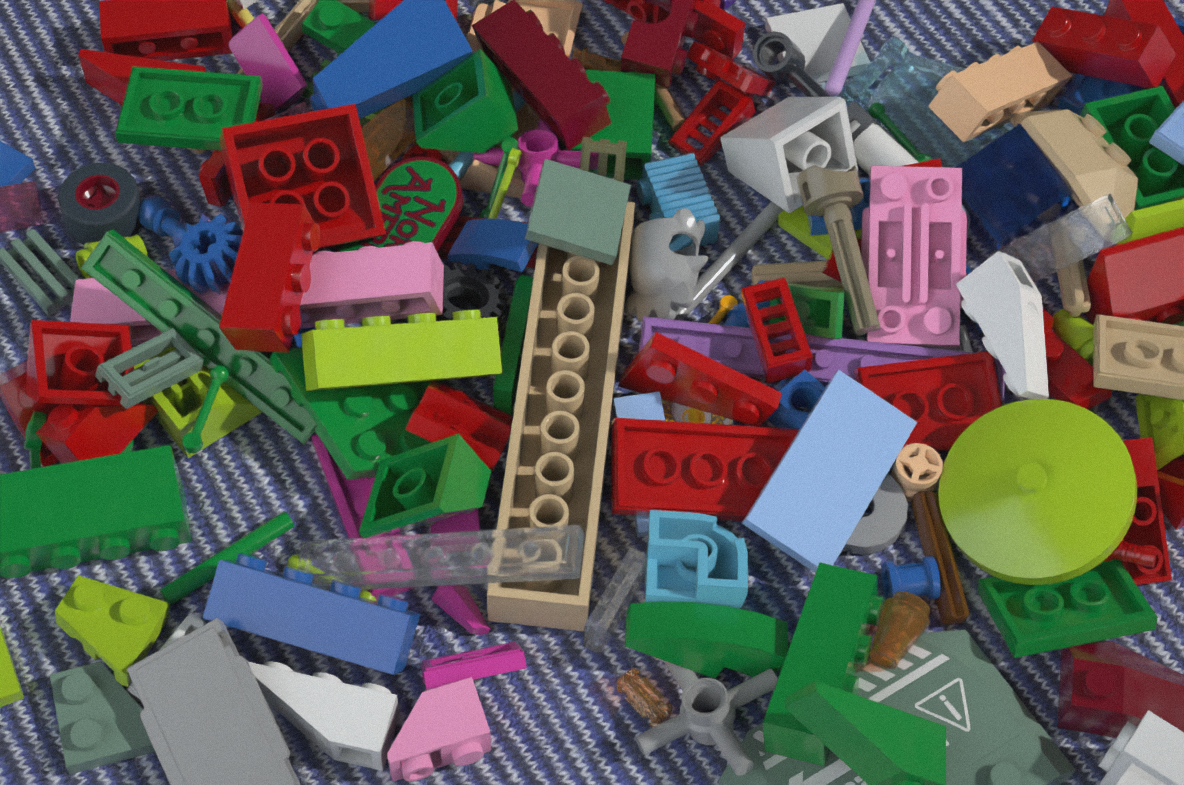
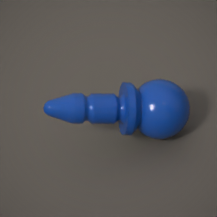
[138,195,186,237]

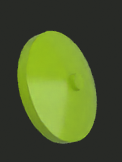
[938,399,1137,585]

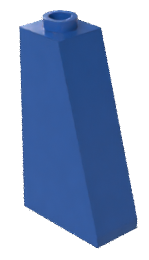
[309,0,473,119]

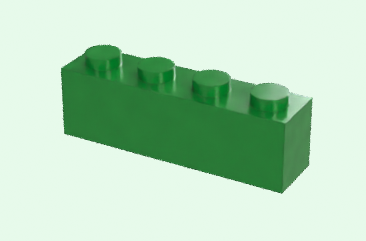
[763,562,884,767]

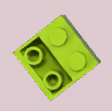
[134,346,262,458]

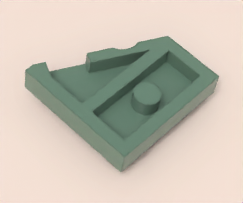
[50,661,155,775]

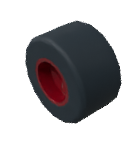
[58,162,142,245]

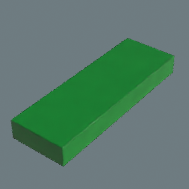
[493,275,534,416]

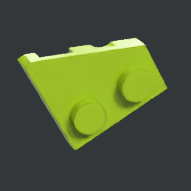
[55,575,170,687]

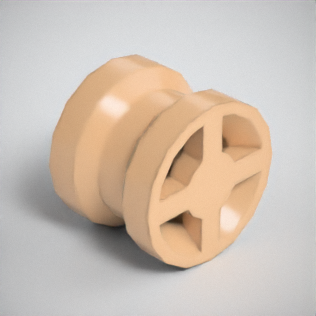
[890,443,943,502]

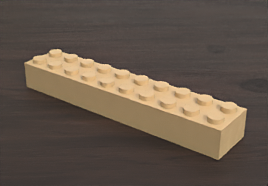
[487,202,635,632]

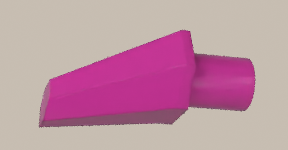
[432,566,490,635]

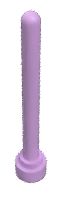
[825,0,876,96]

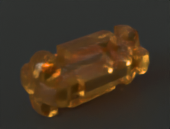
[616,668,673,727]

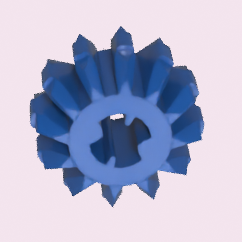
[168,213,243,295]

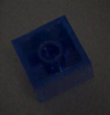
[955,124,1072,253]

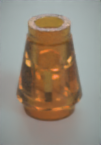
[869,591,930,669]

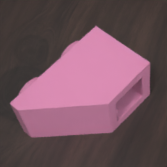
[387,677,491,782]

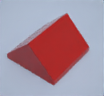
[25,320,138,406]

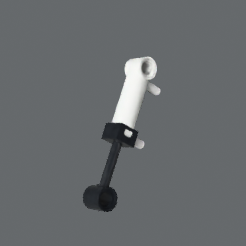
[752,31,970,231]

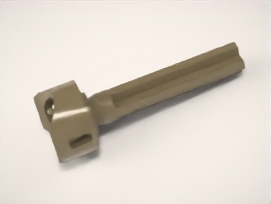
[796,165,880,335]

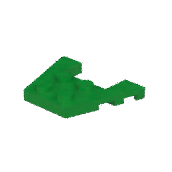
[270,347,443,480]

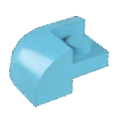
[645,510,748,609]

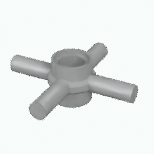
[635,661,778,776]

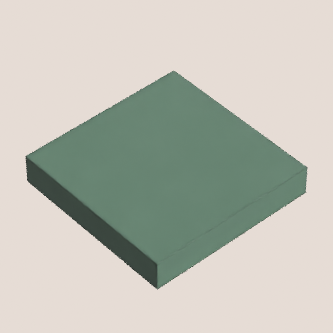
[525,159,631,265]

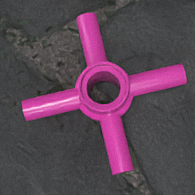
[473,118,599,207]

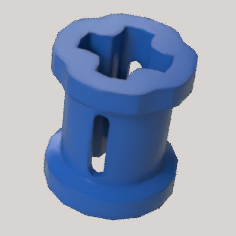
[881,556,941,605]

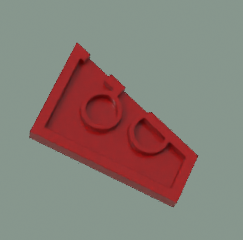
[618,332,782,427]

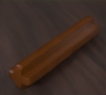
[911,490,969,626]

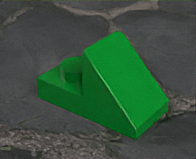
[769,283,844,339]

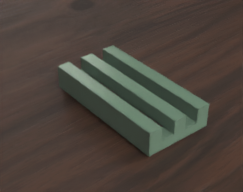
[0,228,79,317]
[95,328,204,409]

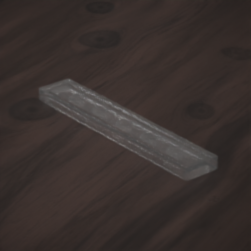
[297,525,585,590]

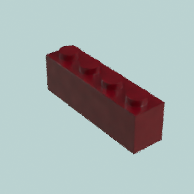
[472,0,611,151]

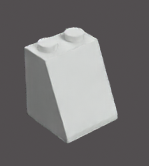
[720,97,858,213]

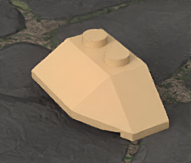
[1008,109,1138,241]

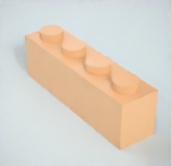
[928,42,1072,143]

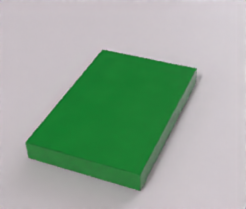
[115,66,263,151]
[977,558,1158,658]

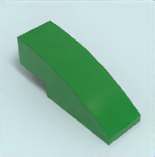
[624,601,788,679]

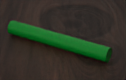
[159,511,294,606]

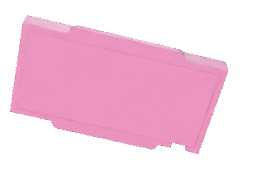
[861,166,967,349]

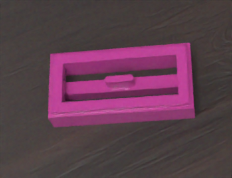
[420,641,527,689]

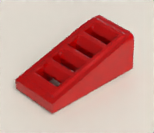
[668,79,755,166]
[741,277,813,383]

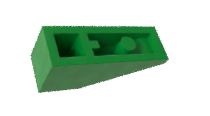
[785,681,946,785]

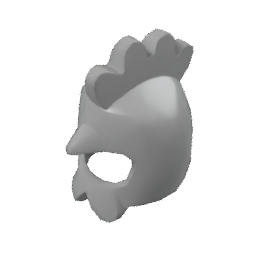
[624,208,708,322]

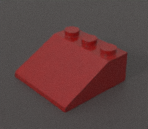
[219,104,386,249]

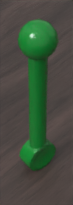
[868,102,932,162]
[479,136,519,218]
[182,365,229,453]

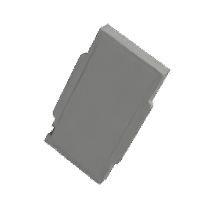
[127,618,300,785]

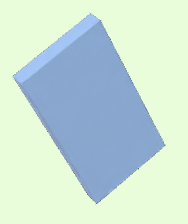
[742,370,917,573]

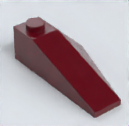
[1057,640,1184,738]

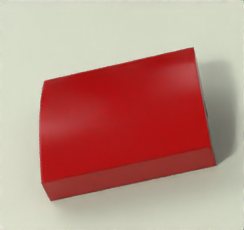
[405,380,513,471]

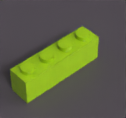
[301,310,502,391]

